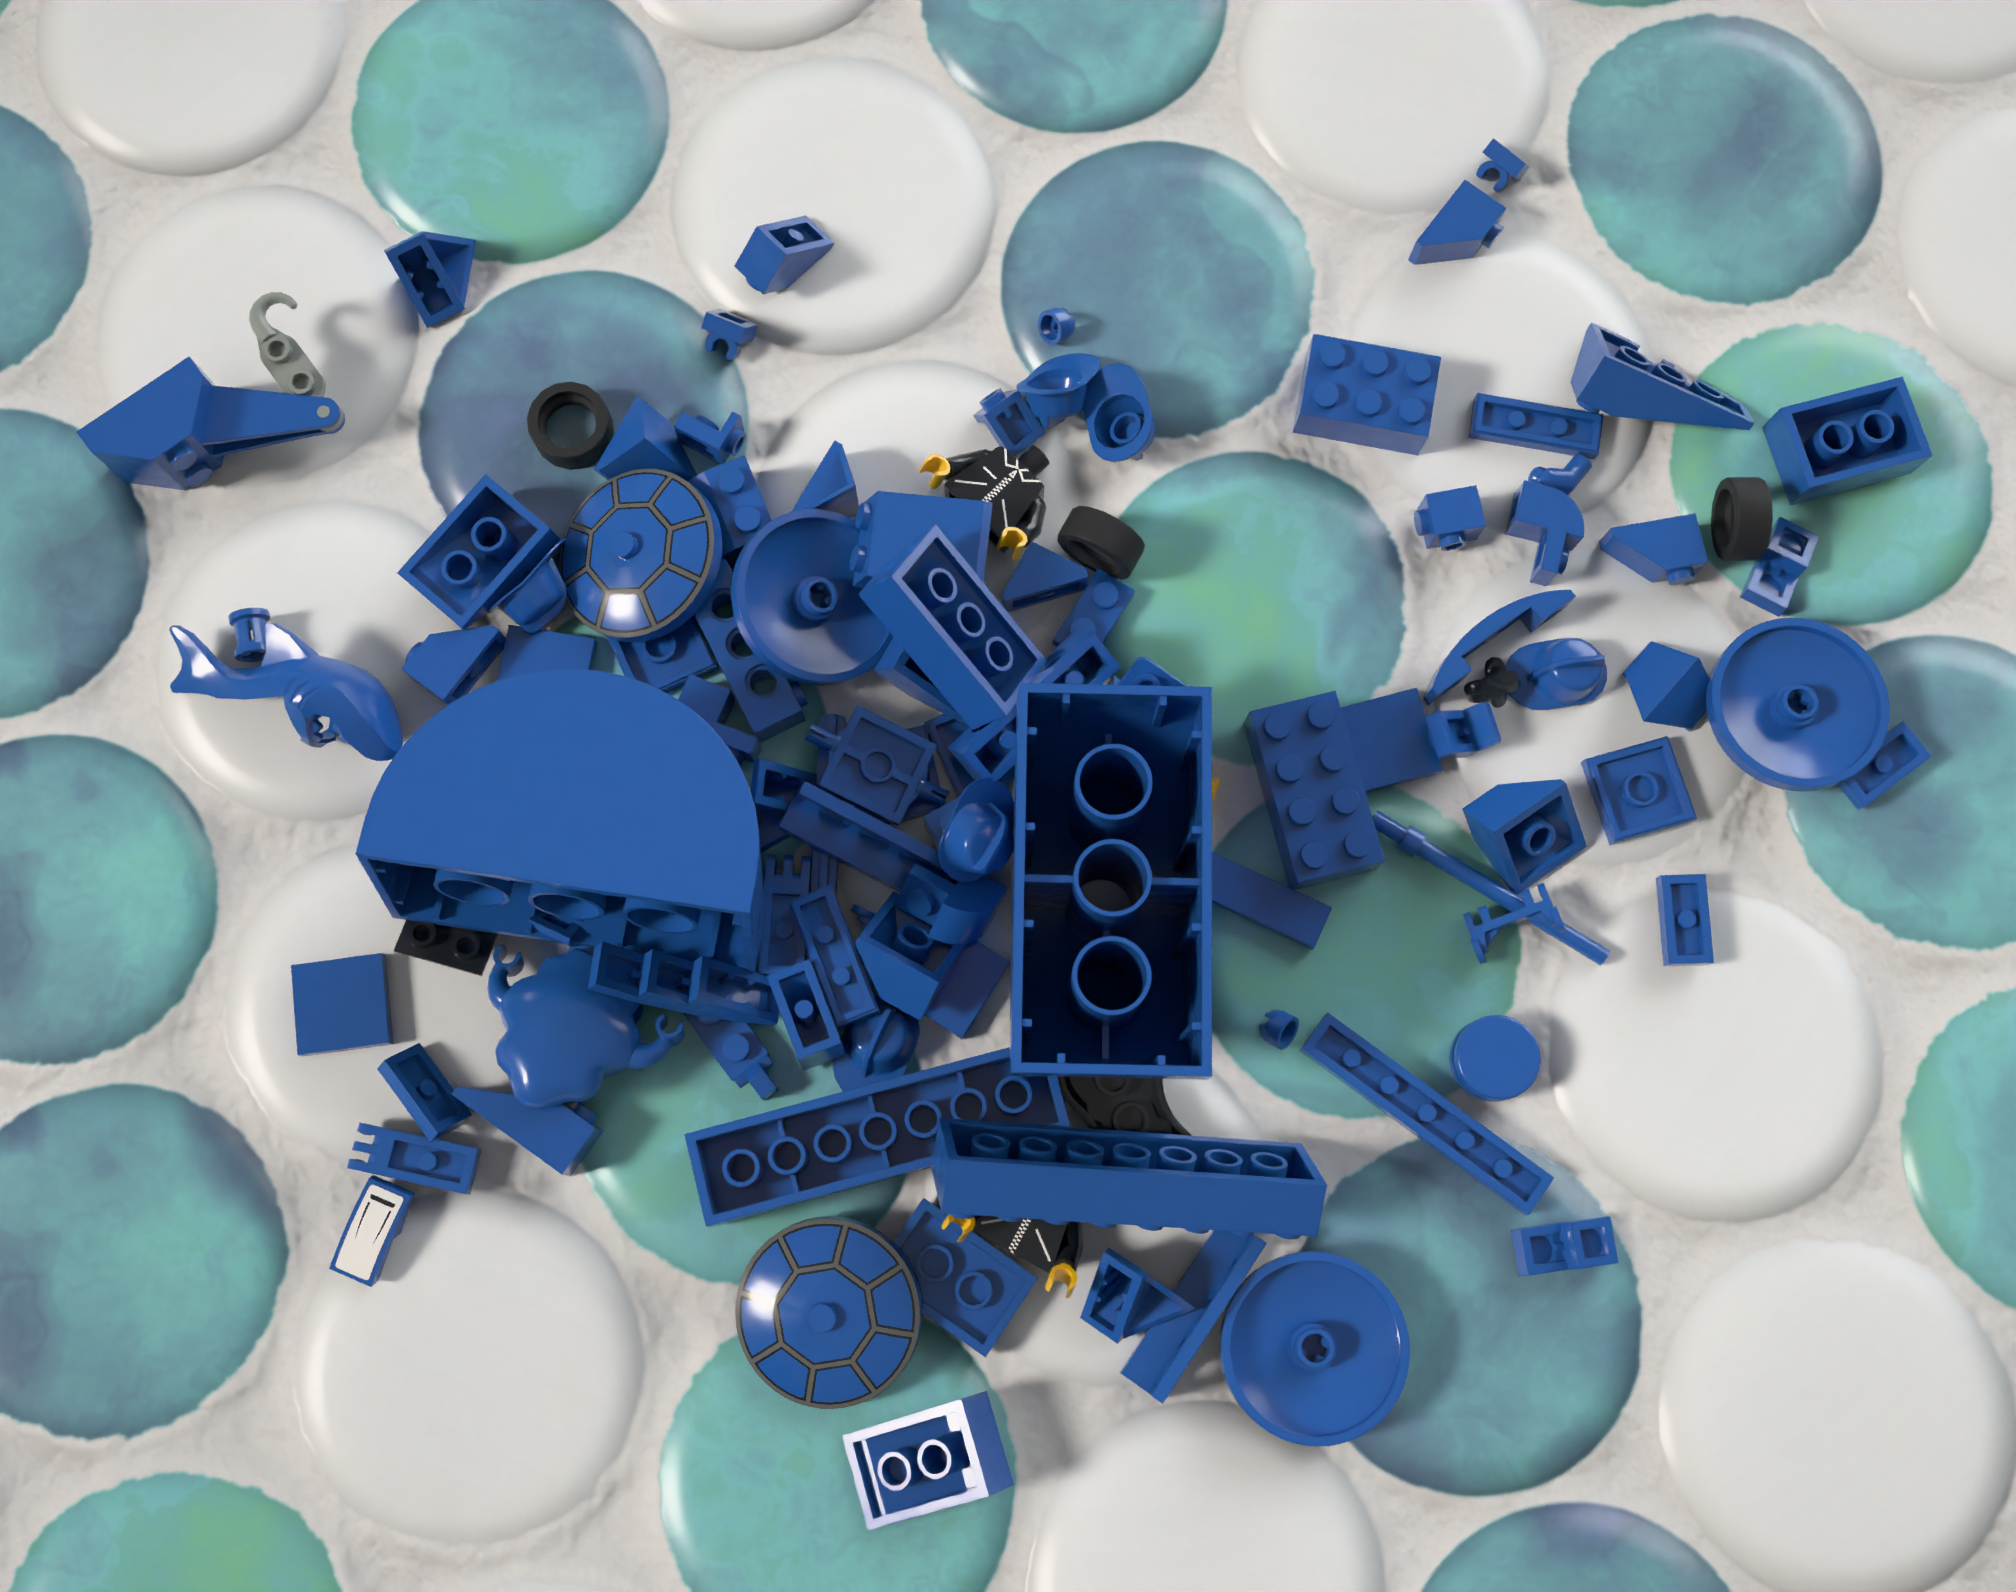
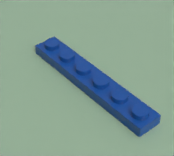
[1299,1013,1555,1215]

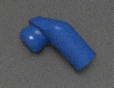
[1528,454,1592,495]

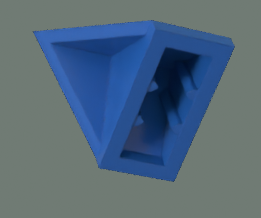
[384,231,476,328]
[594,397,697,481]
[791,440,859,518]
[1622,641,1710,731]
[750,758,817,853]
[1080,1247,1196,1344]

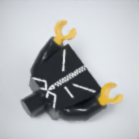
[918,445,1050,561]
[941,1214,1083,1298]

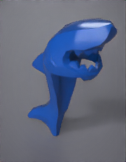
[169,623,403,761]

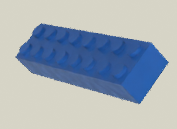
[684,1047,1071,1227]
[932,1118,1327,1239]

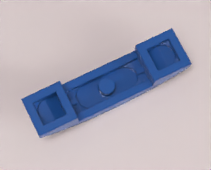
[1423,589,1576,705]

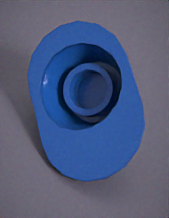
[1016,353,1101,429]
[1083,363,1156,462]
[488,538,567,634]
[1505,638,1607,710]
[938,777,1014,883]
[832,996,920,1091]

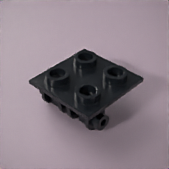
[394,920,498,976]

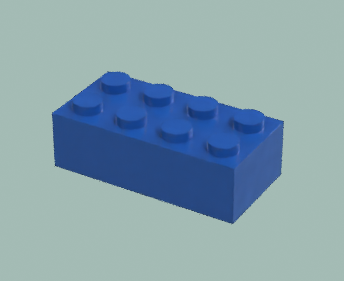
[1243,690,1385,890]

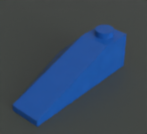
[1570,322,1754,430]

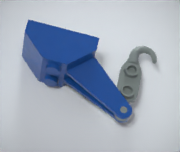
[77,292,345,491]

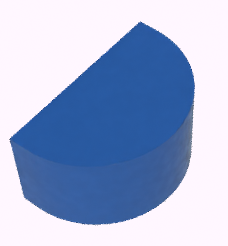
[355,669,764,972]
[1010,683,1212,1080]

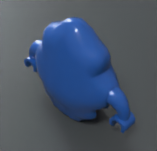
[487,945,685,1109]

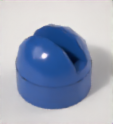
[1038,308,1075,345]
[1259,1010,1299,1050]

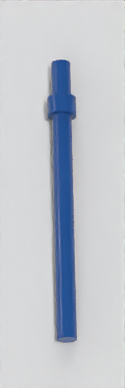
[1373,810,1610,966]

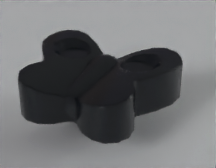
[1464,657,1521,708]

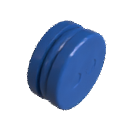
[1449,1015,1541,1102]

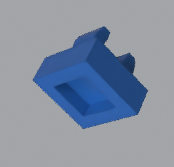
[1476,138,1530,193]
[701,309,758,360]

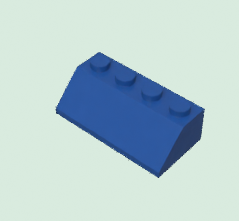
[858,524,1047,730]

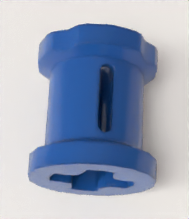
[228,607,270,662]

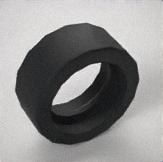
[527,381,614,470]
[1711,477,1773,561]
[1057,506,1145,580]

